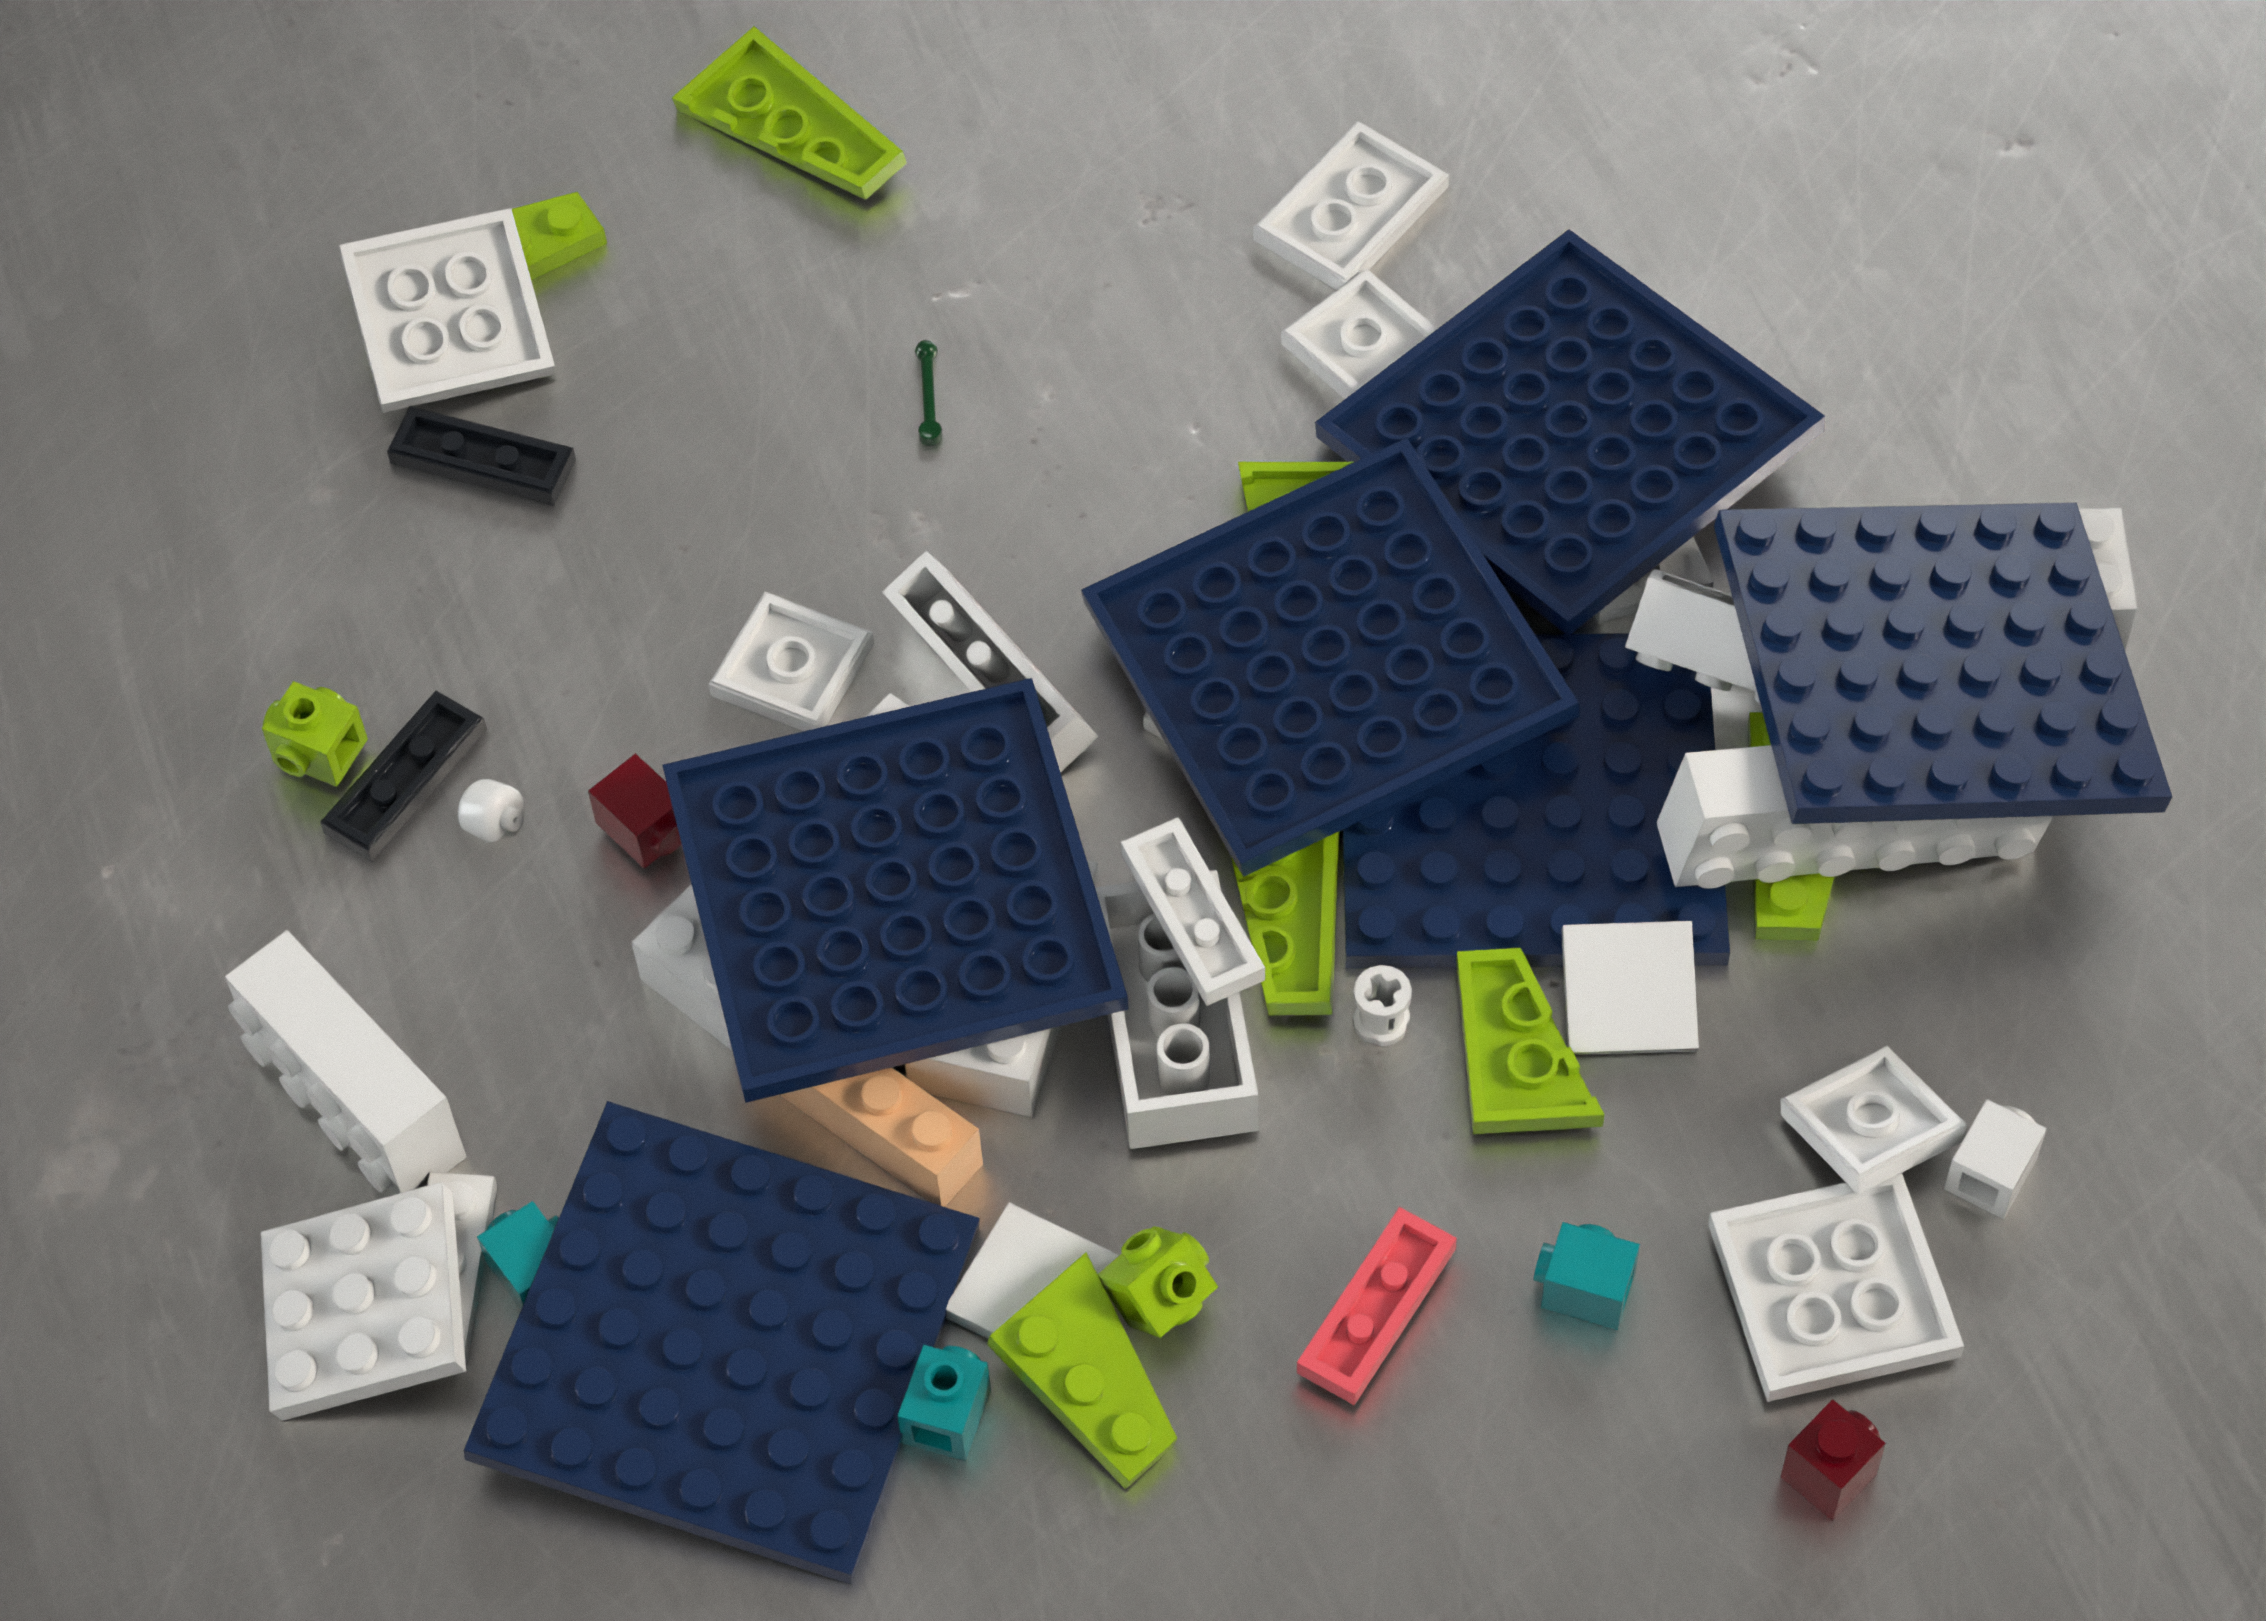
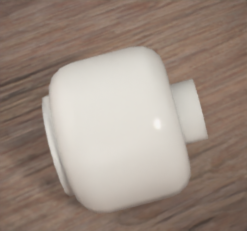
[457,779,525,842]

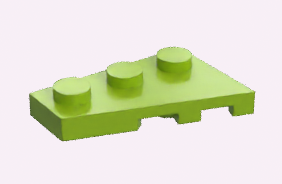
[1456,948,1605,1134]
[987,1252,1178,1490]

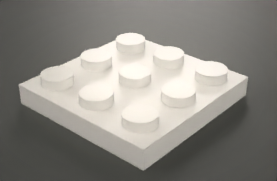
[339,208,555,413]
[1708,1173,1964,1402]
[261,1182,466,1421]

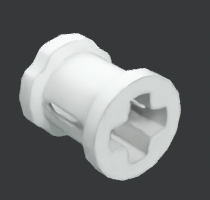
[1353,965,1412,1047]

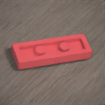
[1297,1207,1457,1405]

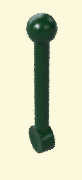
[915,339,943,446]

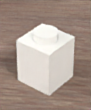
[1944,1099,2047,1219]

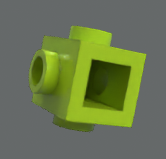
[262,681,368,787]
[1097,1226,1218,1338]

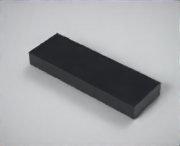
[387,406,576,506]
[320,690,487,862]

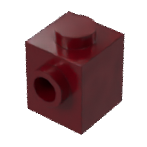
[588,753,681,869]
[1780,1399,1886,1521]

